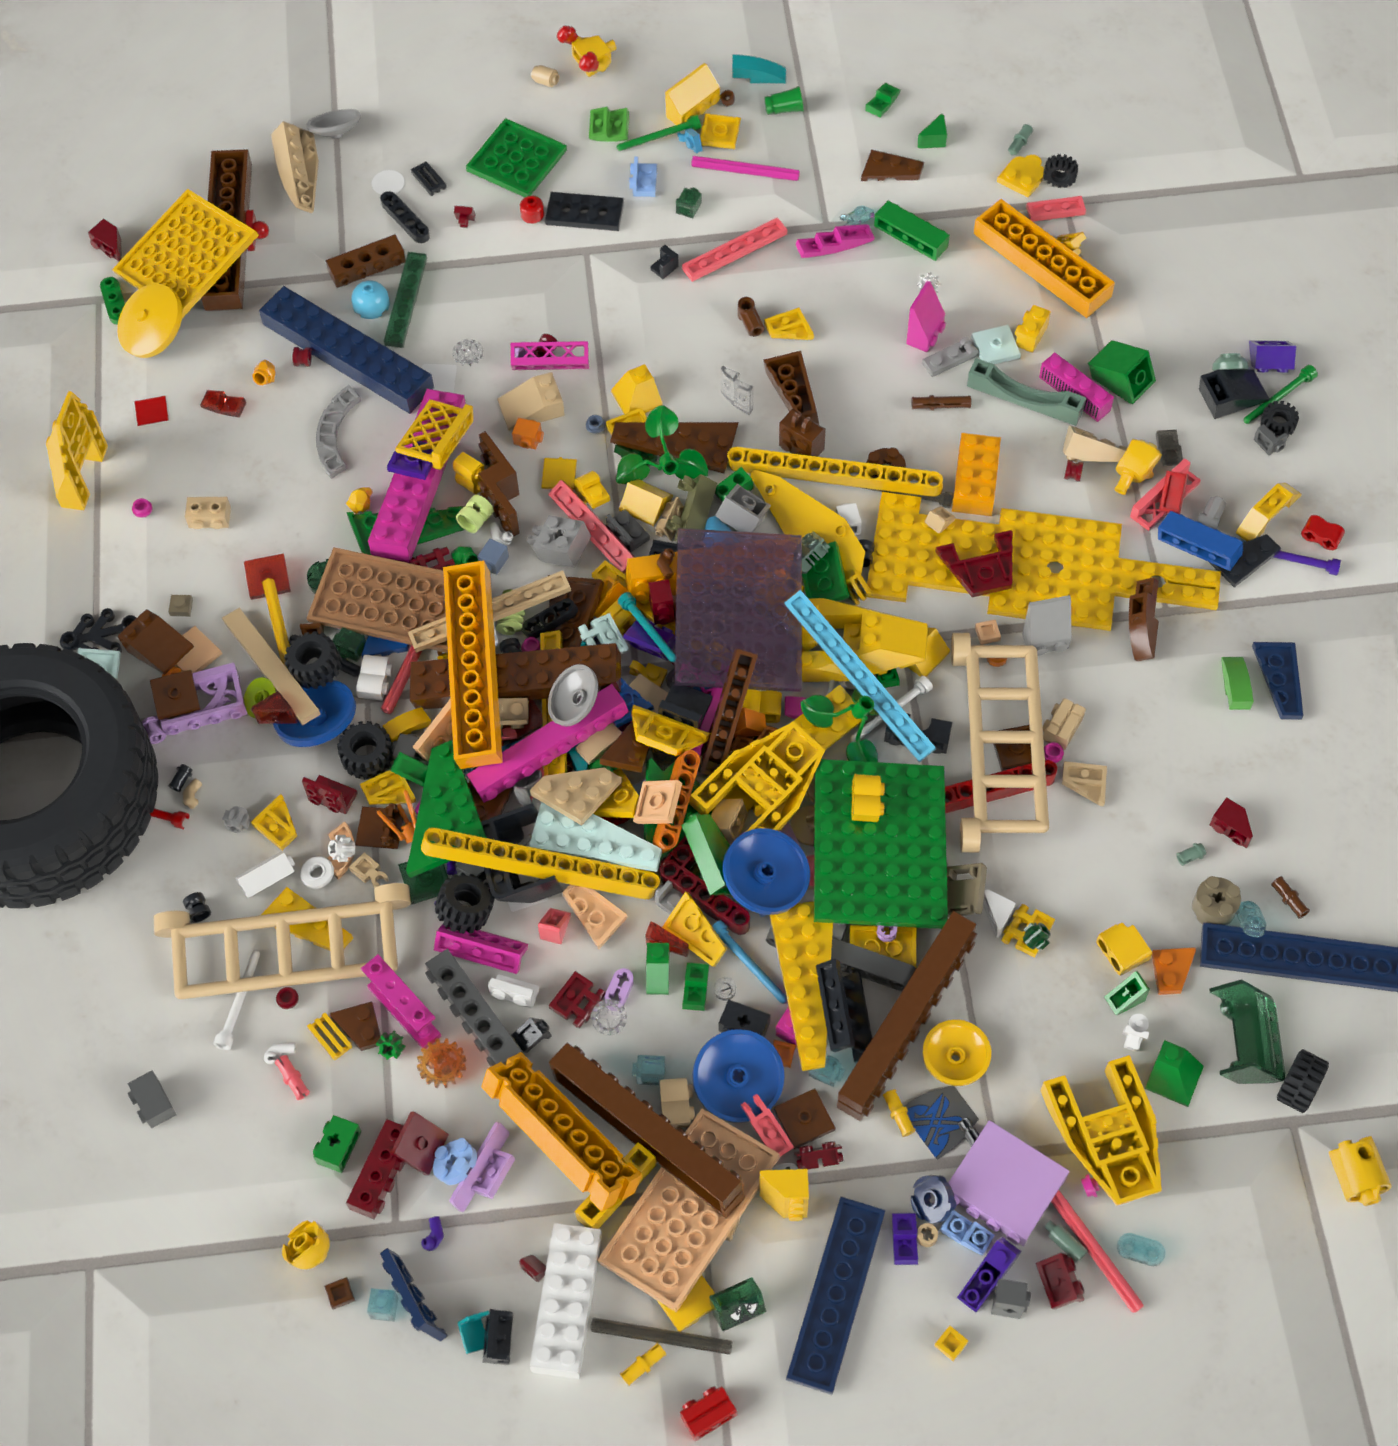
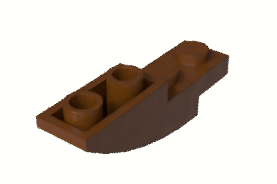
[1129,577,1159,661]

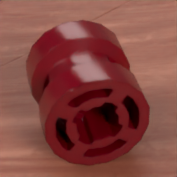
[533,334,558,357]

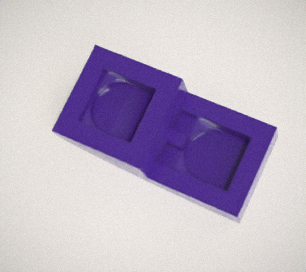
[892,1213,918,1265]

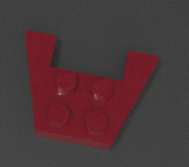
[935,530,1013,598]

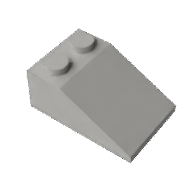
[1022,595,1072,656]

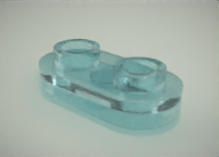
[1236,901,1267,937]
[1117,1233,1165,1266]

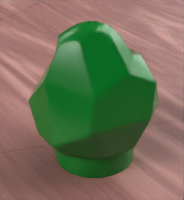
[451,547,478,565]

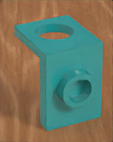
[457,1311,489,1354]

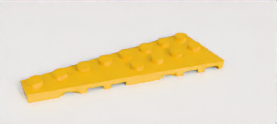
[770,901,833,1071]

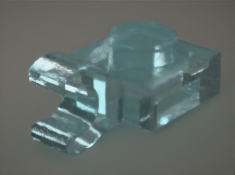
[840,205,875,226]

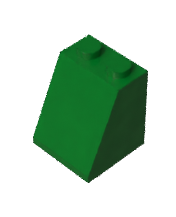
[1088,340,1156,405]

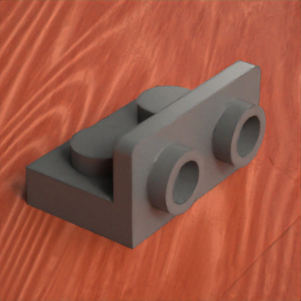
[605,509,650,552]

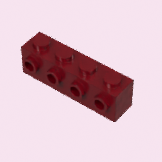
[346,1119,405,1220]

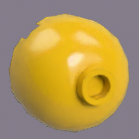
[282,1220,330,1270]

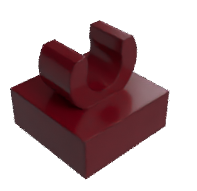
[453,206,476,228]

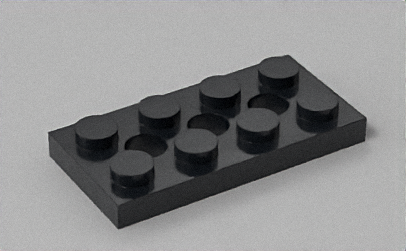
[545,192,624,231]

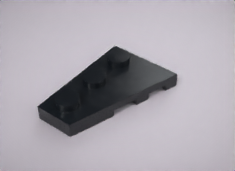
[1209,534,1281,588]

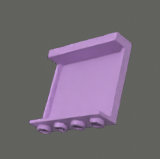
[948,1120,1070,1246]

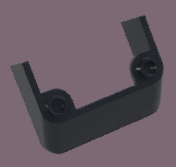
[481,803,564,903]

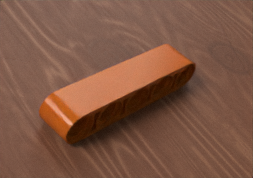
[652,750,700,853]

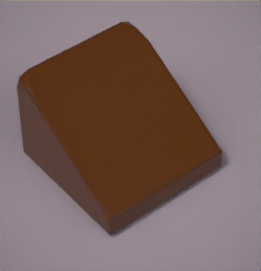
[300,623,324,636]

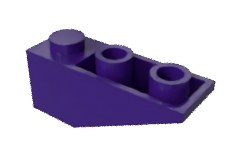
[957,1237,1022,1312]

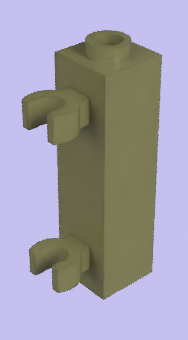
[666,474,718,548]

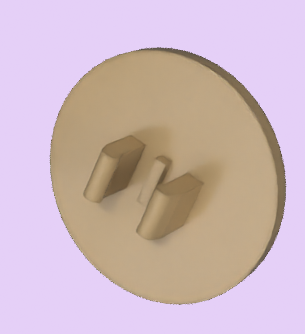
[791,806,814,846]

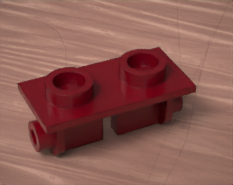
[794,1141,844,1170]

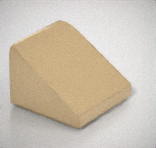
[925,506,956,533]

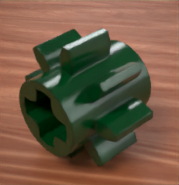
[1023,923,1051,950]

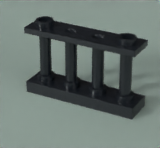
[816,958,873,1063]

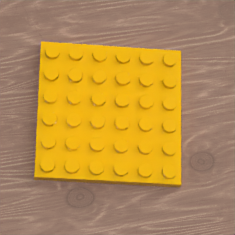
[112,189,259,318]

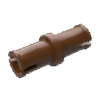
[1271,876,1310,919]

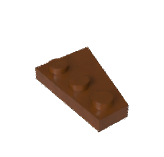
[600,721,650,773]

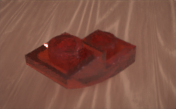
[200,390,247,418]

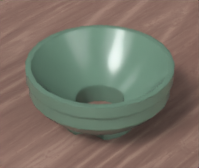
[1212,353,1249,371]

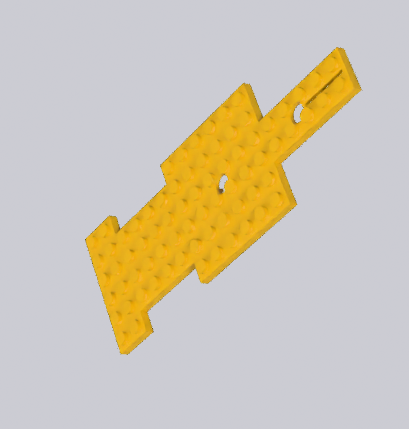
[865,492,1221,631]

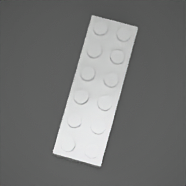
[530,1223,602,1379]

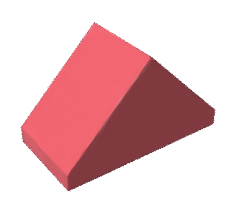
[538,908,571,945]

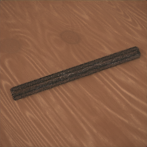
[590,1318,733,1355]

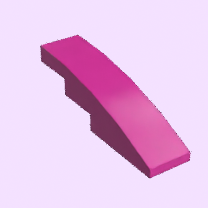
[795,224,875,258]

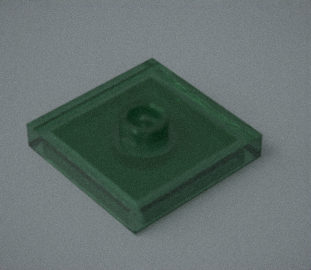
[398,861,448,905]

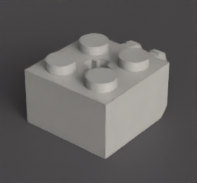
[715,484,771,537]
[527,515,591,568]

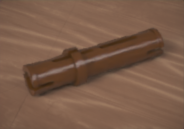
[911,395,971,411]

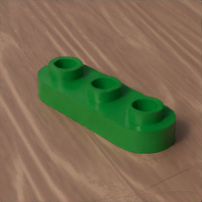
[100,277,125,325]

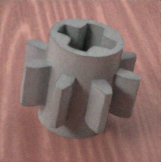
[222,806,251,833]

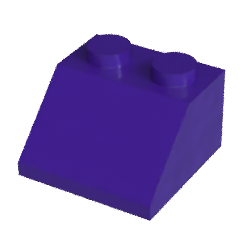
[1249,340,1296,373]
[623,620,677,661]

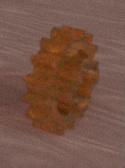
[417,1038,467,1088]

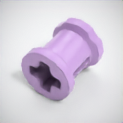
[142,716,166,744]

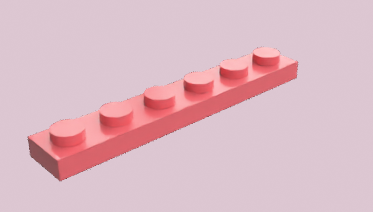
[682,217,787,282]
[548,480,635,574]

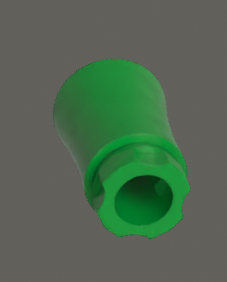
[764,86,804,115]

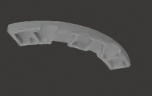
[316,385,361,479]

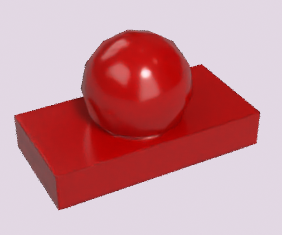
[245,210,269,251]
[1159,471,1188,514]

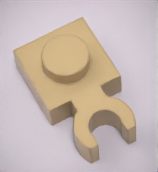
[349,852,389,888]

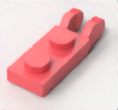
[741,1094,794,1157]

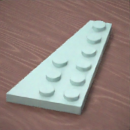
[529,802,662,872]

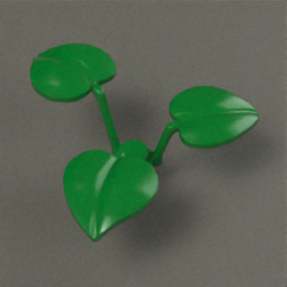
[616,405,708,484]
[801,684,885,762]

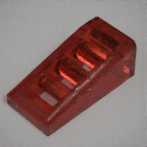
[645,921,689,957]

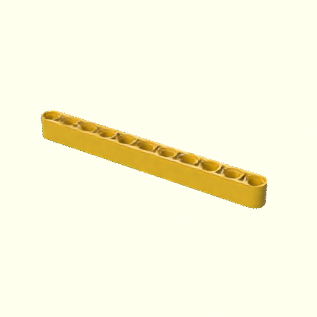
[727,447,943,497]
[421,828,660,900]

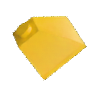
[611,364,663,414]

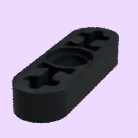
[521,598,578,639]

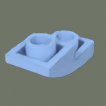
[939,1210,995,1255]

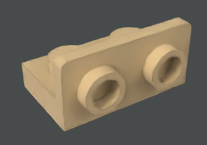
[499,698,529,729]

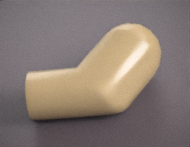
[183,778,203,809]

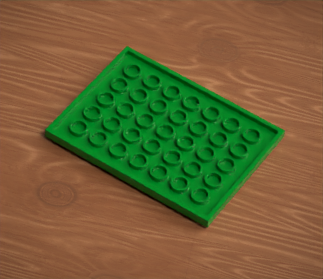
[814,759,948,929]

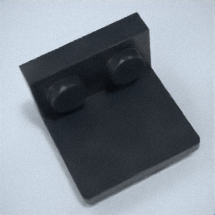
[658,682,713,729]

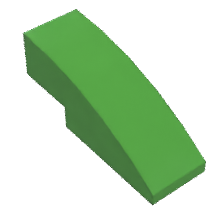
[1221,657,1254,710]

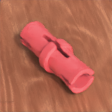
[275,1055,310,1100]

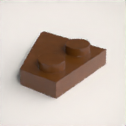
[330,1001,381,1051]

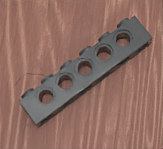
[425,948,522,1066]

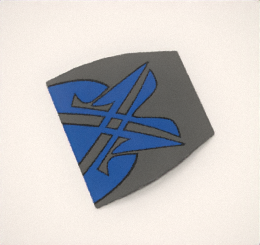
[904,1086,979,1160]

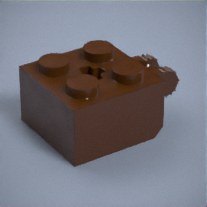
[779,409,826,457]

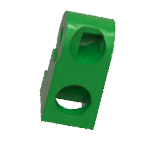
[715,467,754,503]

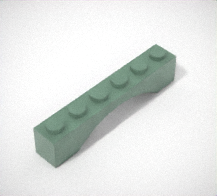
[967,358,1086,426]

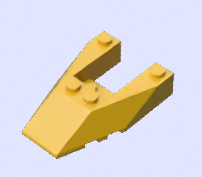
[46,391,108,511]
[796,598,928,682]
[689,722,825,832]
[1040,1055,1162,1206]

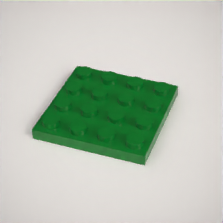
[466,118,567,198]

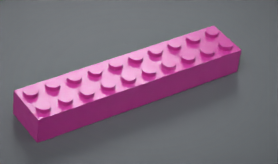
[368,389,466,562]

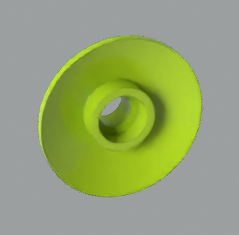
[244,677,276,719]

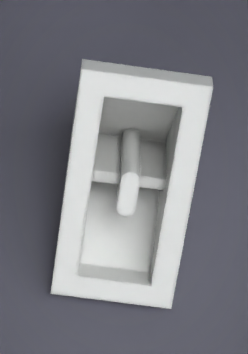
[983,889,1016,938]

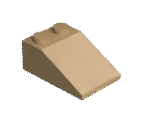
[498,372,565,431]

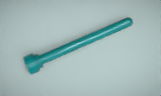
[618,592,677,662]

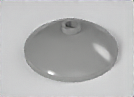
[306,109,361,138]
[548,664,598,727]

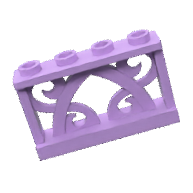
[160,663,247,735]

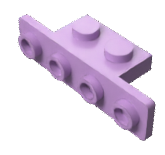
[449,1122,515,1212]

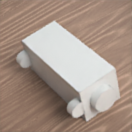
[235,851,295,898]

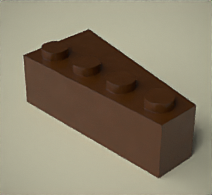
[763,351,819,425]

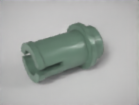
[1176,843,1206,866]

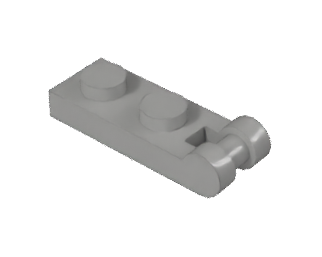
[922,337,979,377]

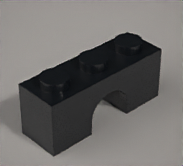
[884,713,953,754]

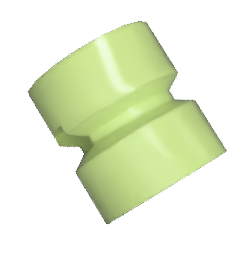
[456,495,494,533]

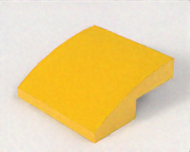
[658,1275,722,1333]

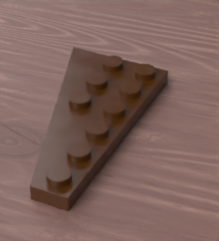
[610,422,739,474]

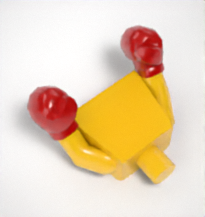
[557,25,617,77]

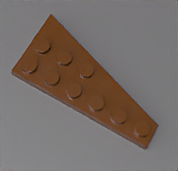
[547,575,605,648]

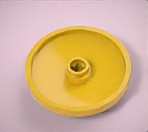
[117,283,183,358]

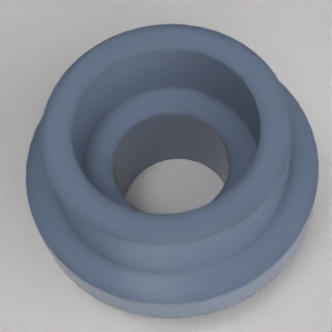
[586,415,605,434]

